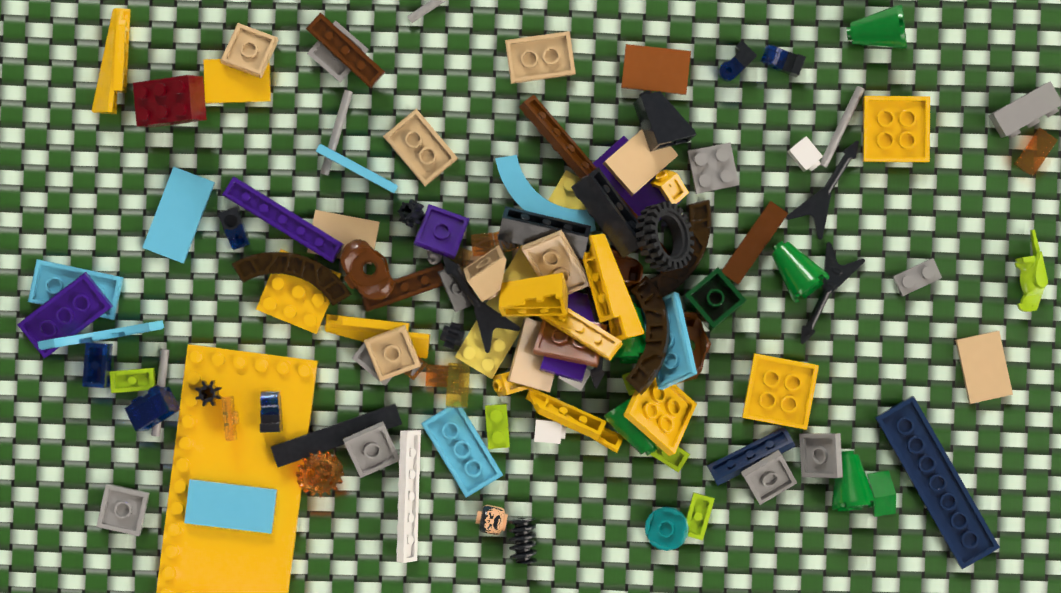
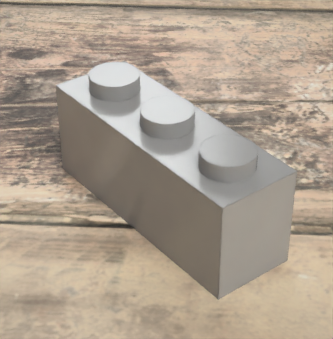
[988,81,1061,139]

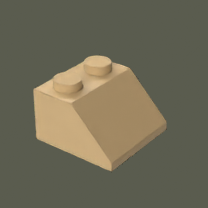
[463,245,506,302]

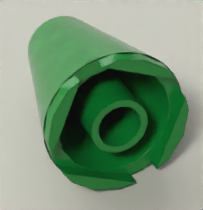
[846,5,907,49]
[772,241,830,303]
[610,303,646,364]
[603,397,658,456]
[832,451,876,511]

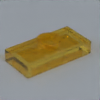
[446,363,470,408]
[222,396,239,441]

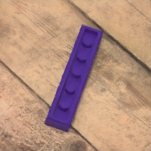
[222,176,345,263]

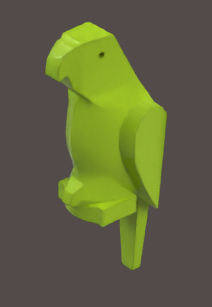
[1015,230,1048,312]

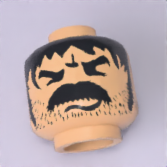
[475,505,508,535]

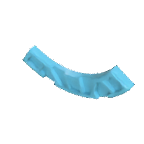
[495,155,596,231]
[38,320,164,350]

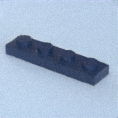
[707,427,796,486]

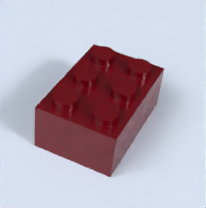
[133,75,207,128]

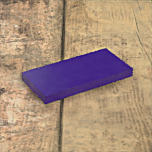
[593,136,682,220]
[17,272,113,359]
[540,291,594,383]

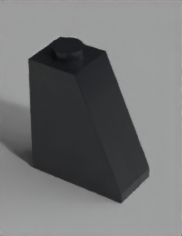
[633,91,696,152]

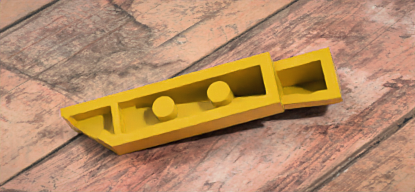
[92,8,131,114]
[583,234,644,341]
[325,314,431,359]
[526,388,624,453]

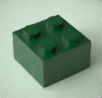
[682,267,747,332]

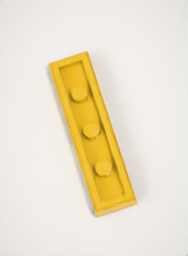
[539,308,622,361]

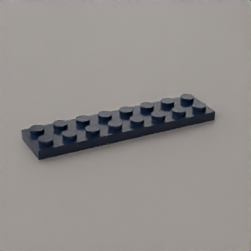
[874,396,1000,569]

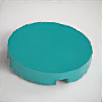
[645,507,689,551]

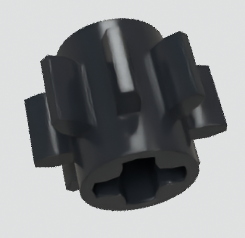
[397,199,426,228]
[439,322,465,349]
[195,380,223,406]

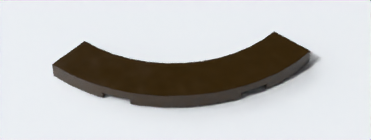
[650,200,711,297]
[232,252,352,306]
[625,276,670,395]

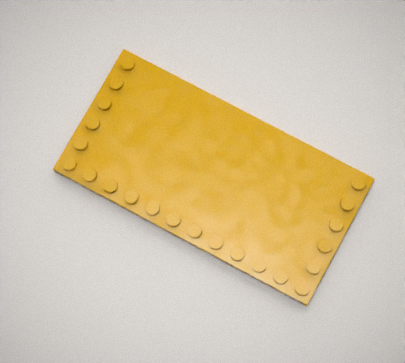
[156,344,318,593]

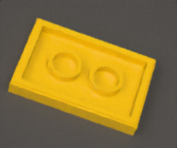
[203,59,271,104]

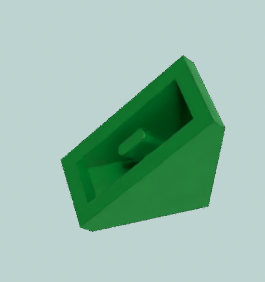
[867,470,896,517]

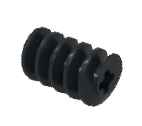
[508,517,537,564]

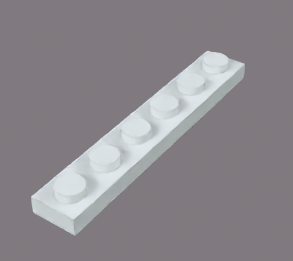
[396,430,421,563]

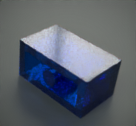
[82,342,113,388]
[124,385,180,432]

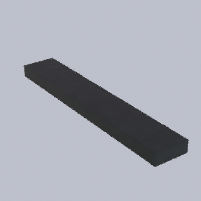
[271,403,402,468]

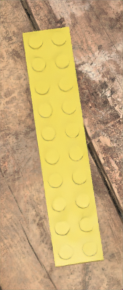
[455,170,587,379]

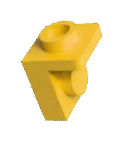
[651,170,689,204]
[493,371,530,397]

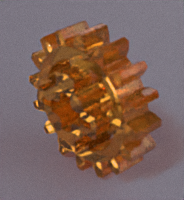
[296,450,344,497]

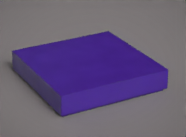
[414,204,469,260]

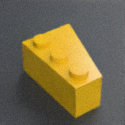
[499,273,568,316]

